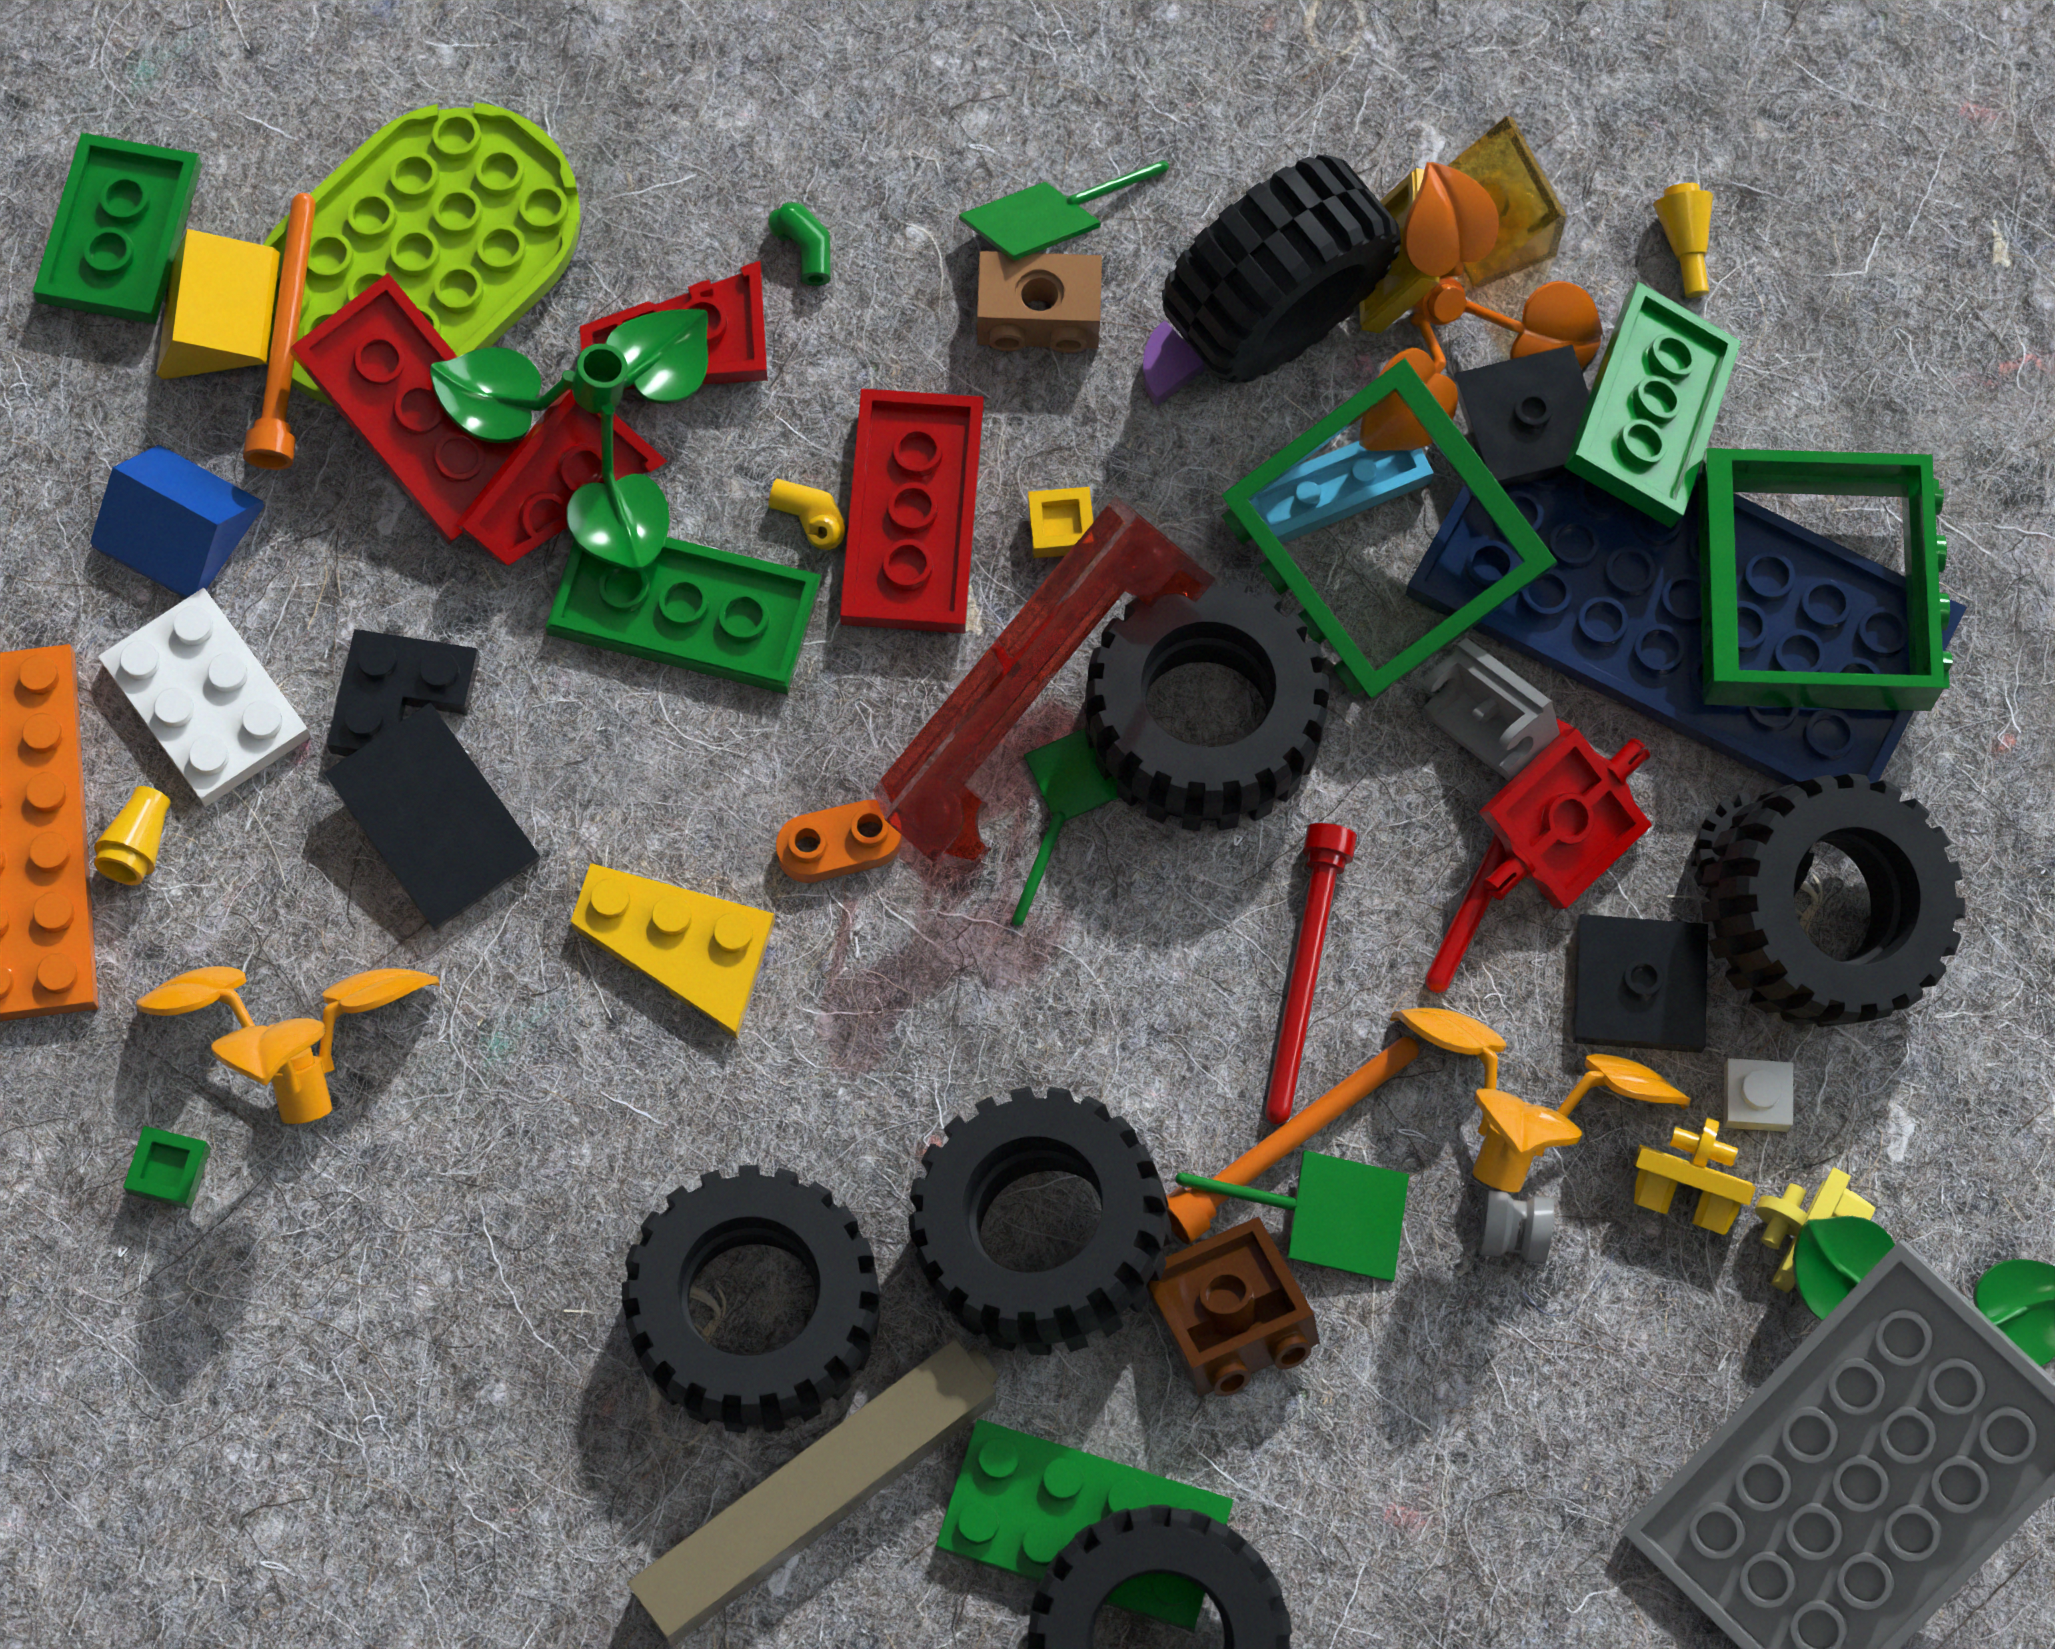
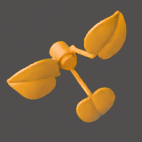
[136,966,440,1124]
[1390,1008,1691,1192]

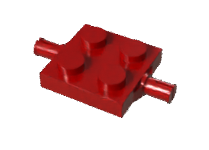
[1478,728,1652,909]

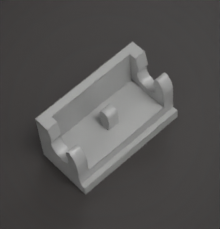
[1423,637,1560,782]

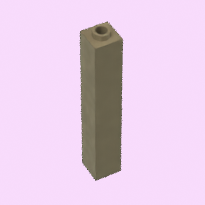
[627,1338,999,1648]

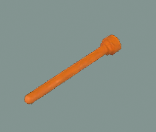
[243,192,316,470]
[1166,1037,1419,1245]

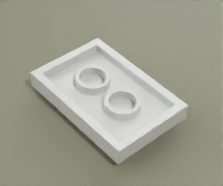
[98,587,311,807]

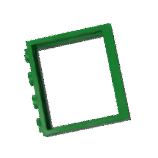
[1221,358,1557,700]
[1696,448,1953,711]

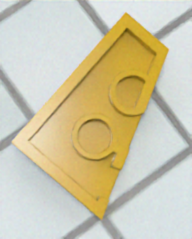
[570,863,775,1039]

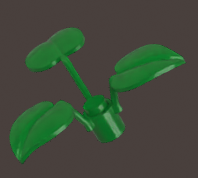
[430,309,708,571]
[1793,1215,2055,1367]

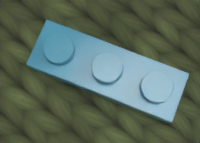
[1250,441,1434,544]

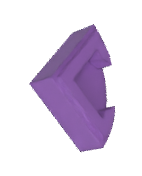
[1143,320,1204,406]

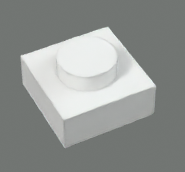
[1723,1058,1793,1132]

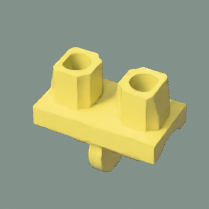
[1755,1167,1876,1293]

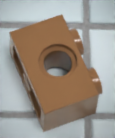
[977,251,1102,353]

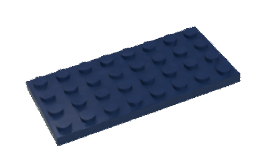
[1405,471,1967,786]

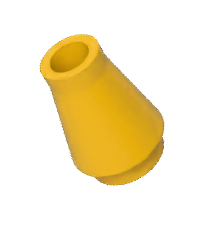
[94,786,170,885]

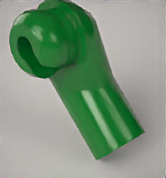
[768,202,831,286]

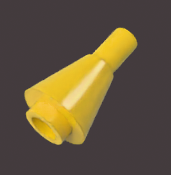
[1653,183,1713,298]

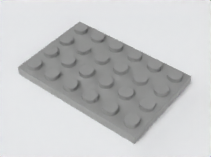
[1621,1239,2055,1649]

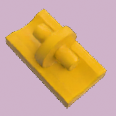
[1633,1117,1756,1235]

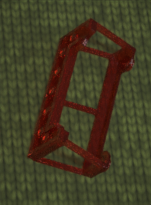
[872,495,1216,873]

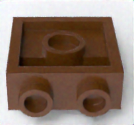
[1146,1216,1320,1397]

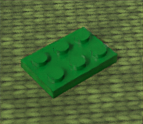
[32,133,202,324]

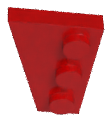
[455,389,668,566]

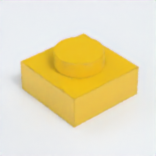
[1028,487,1096,558]

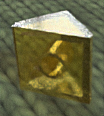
[1447,116,1567,287]

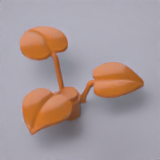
[1359,162,1603,451]

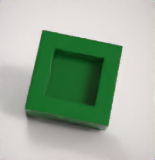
[123,1126,211,1210]

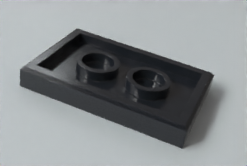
[324,702,540,932]

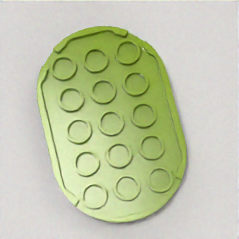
[263,102,581,406]

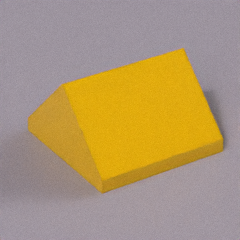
[156,229,280,380]

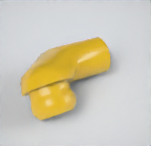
[768,478,845,550]

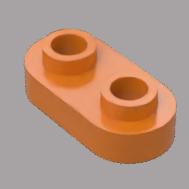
[776,800,902,883]

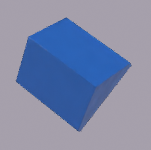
[90,445,264,599]

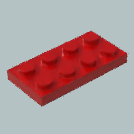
[289,273,524,545]
[840,388,984,634]

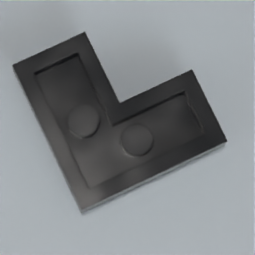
[327,629,480,756]

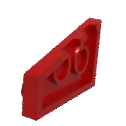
[580,260,768,390]

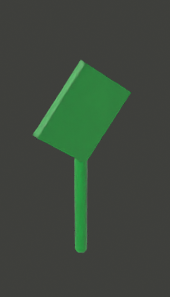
[1012,728,1120,926]

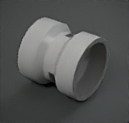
[1479,1189,1554,1264]

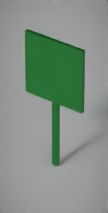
[959,160,1169,261]
[1175,1150,1409,1282]

